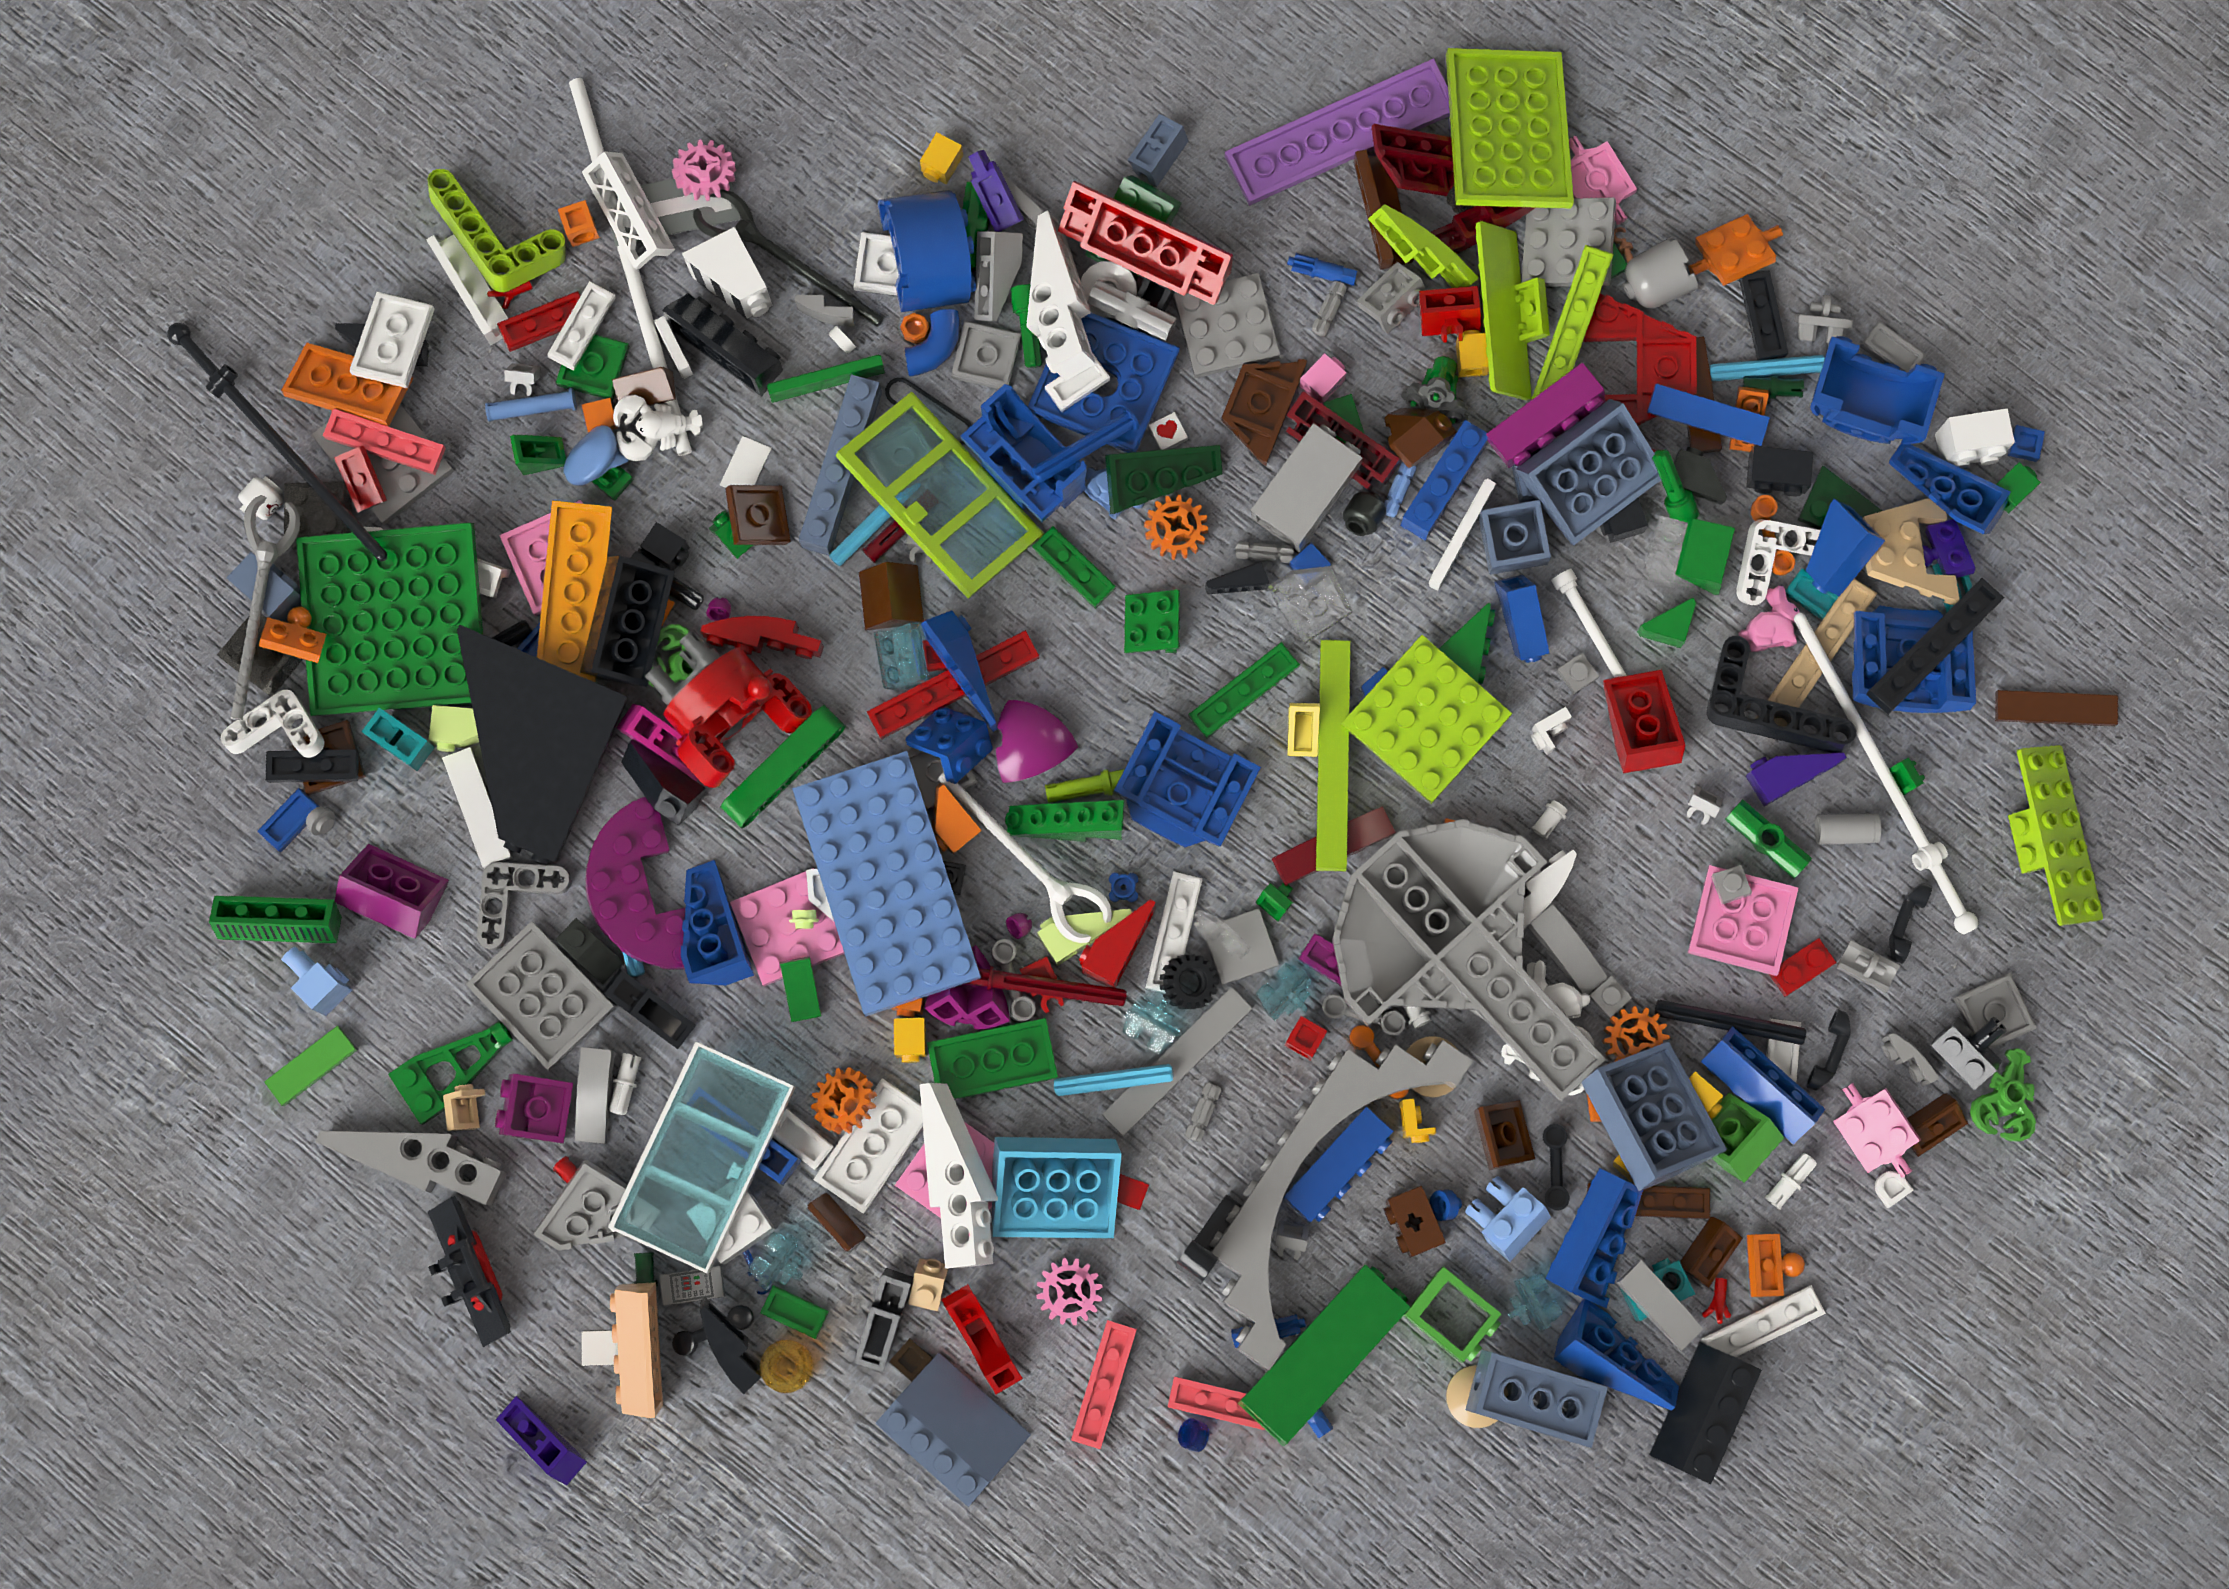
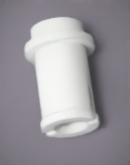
[1531,800,1568,840]
[1403,1006,1431,1029]

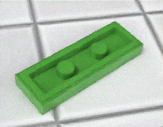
[264,1026,357,1106]

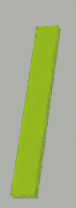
[1316,640,1350,872]

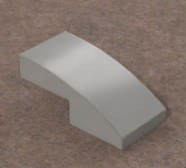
[795,295,855,327]

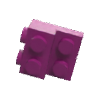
[495,1073,573,1144]

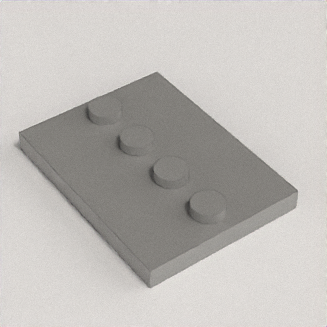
[312,405,454,525]
[466,921,616,1071]

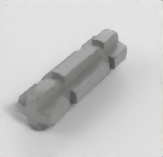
[1312,281,1347,337]
[1235,541,1294,563]
[1185,1083,1221,1142]

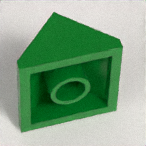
[1675,518,1735,595]

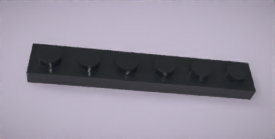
[1866,578,2005,715]

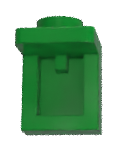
[709,510,753,559]

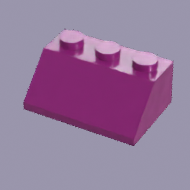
[334,844,449,939]

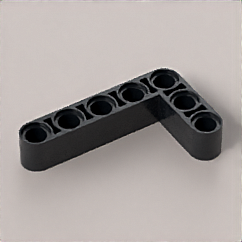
[1706,636,1856,753]
[1176,1194,1242,1285]

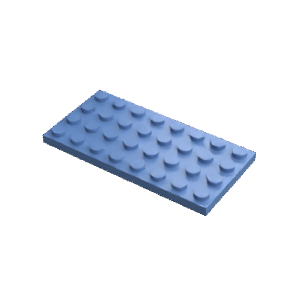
[792,751,981,1017]

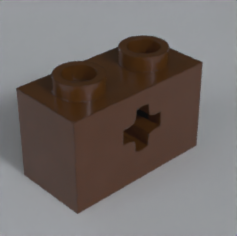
[1383,1186,1446,1258]

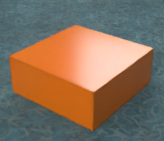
[582,398,618,433]

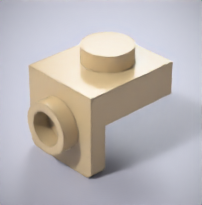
[443,1084,485,1131]
[908,1259,949,1311]

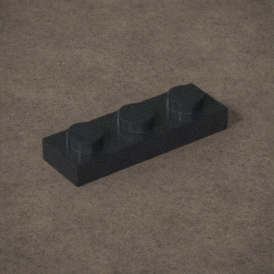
[1739,270,1788,360]
[265,749,359,783]

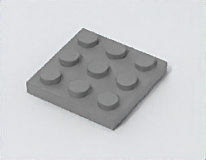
[1521,198,1616,287]
[1174,273,1280,378]

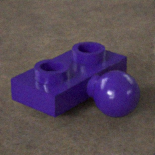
[1922,519,1976,578]

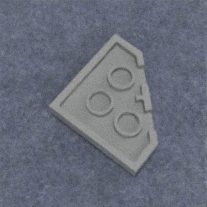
[534,1159,663,1251]

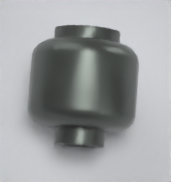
[1343,491,1386,536]

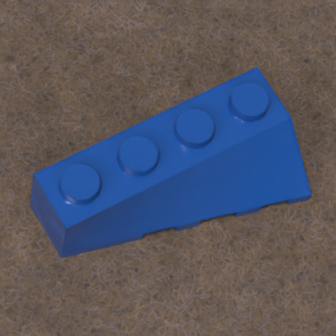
[1545,1168,1643,1308]

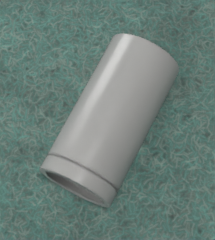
[1814,813,1881,845]

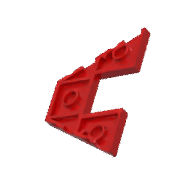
[1583,294,1697,426]

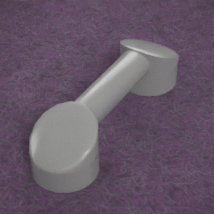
[991,939,1035,1022]
[1322,994,1405,1035]

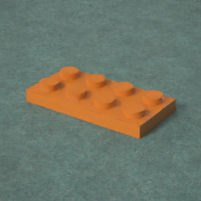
[281,342,413,427]

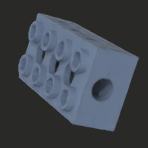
[1465,1350,1608,1448]

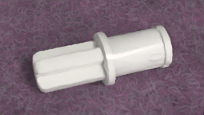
[609,1053,641,1115]
[1765,1153,1817,1210]

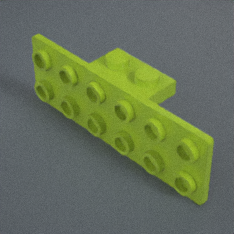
[1476,221,1550,400]
[2008,745,2103,926]

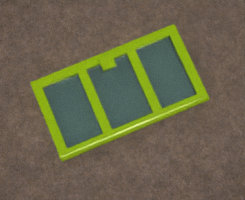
[835,392,1044,599]

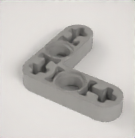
[477,862,572,951]

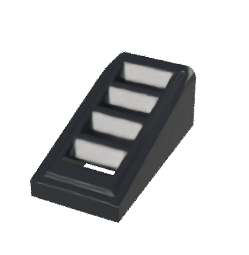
[1205,562,1269,594]

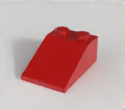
[1603,669,1686,774]
[1079,899,1156,988]

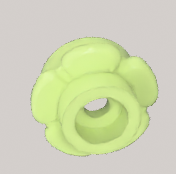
[789,910,819,929]

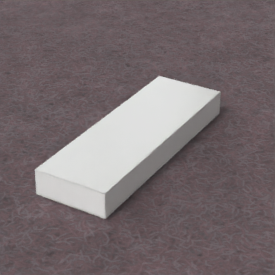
[547,281,615,371]

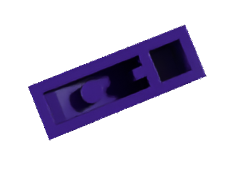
[1745,753,1847,807]
[496,1396,587,1486]

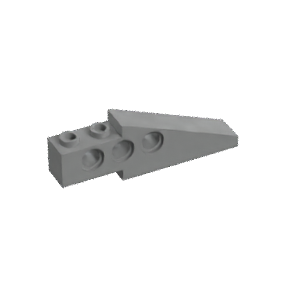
[315,1131,507,1206]

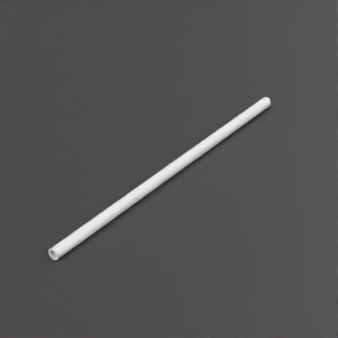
[569,78,692,456]

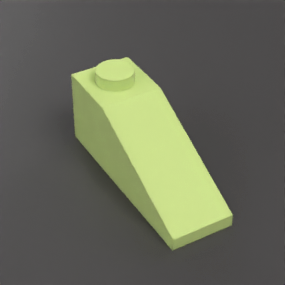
[428,705,479,752]
[1037,909,1132,966]

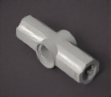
[1087,280,1178,341]

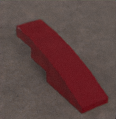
[1431,206,1535,254]
[1272,806,1396,886]

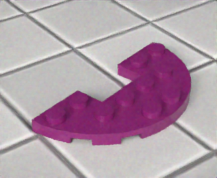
[585,797,685,970]

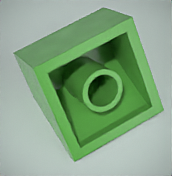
[1712,1093,1784,1183]

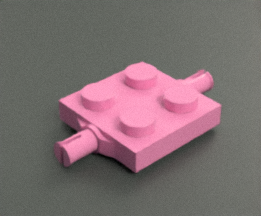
[1569,136,1637,225]
[1833,1083,1921,1178]

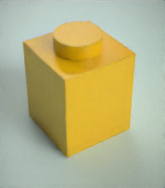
[920,132,964,185]
[1456,330,1489,377]
[894,1018,927,1063]

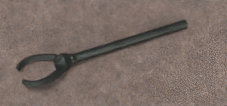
[693,189,884,327]

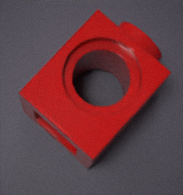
[1284,1016,1327,1061]

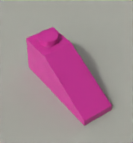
[616,704,698,781]

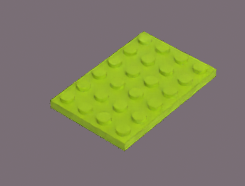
[1446,48,1574,209]

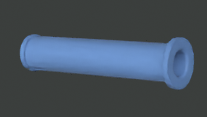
[485,388,577,422]

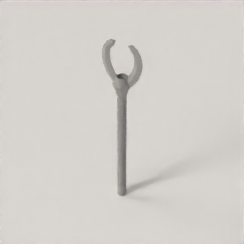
[231,495,300,720]

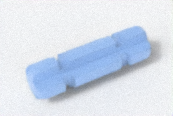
[1384,462,1416,518]

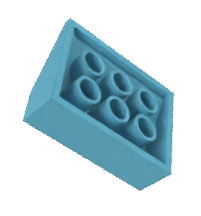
[992,1137,1122,1238]

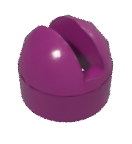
[706,597,731,621]
[1006,912,1032,939]

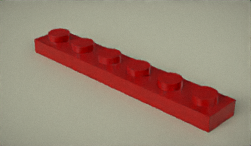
[867,630,1040,740]

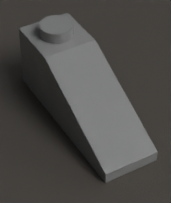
[974,232,1023,321]

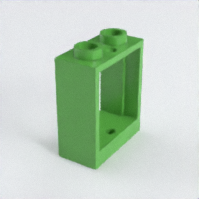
[1403,1266,1501,1363]

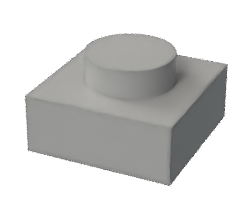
[1557,653,1599,695]
[1711,865,1752,904]
[1590,975,1632,1019]

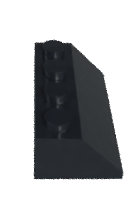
[662,293,783,397]
[580,555,675,687]
[1649,1342,1762,1484]

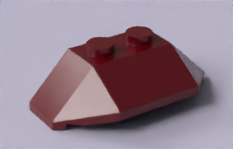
[1371,124,1455,196]

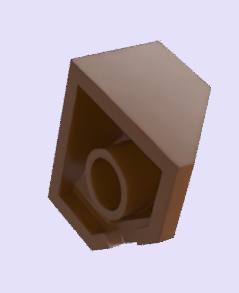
[1384,408,1457,468]

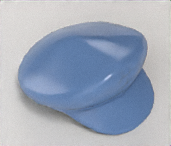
[564,425,629,486]

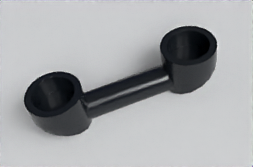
[1889,883,1932,964]
[1806,1009,1851,1091]
[1543,1124,1570,1211]
[672,1305,754,1356]

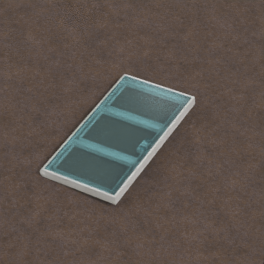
[608,1042,795,1274]

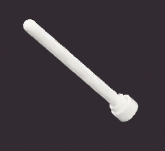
[1551,568,1627,678]

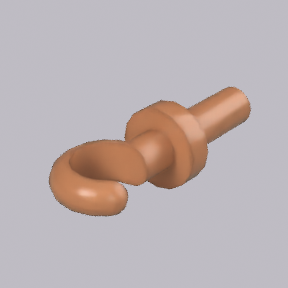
[1614,227,1633,263]

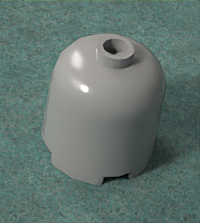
[1622,237,1698,308]

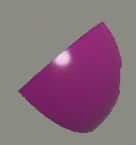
[996,700,1078,783]
[925,945,1010,1029]

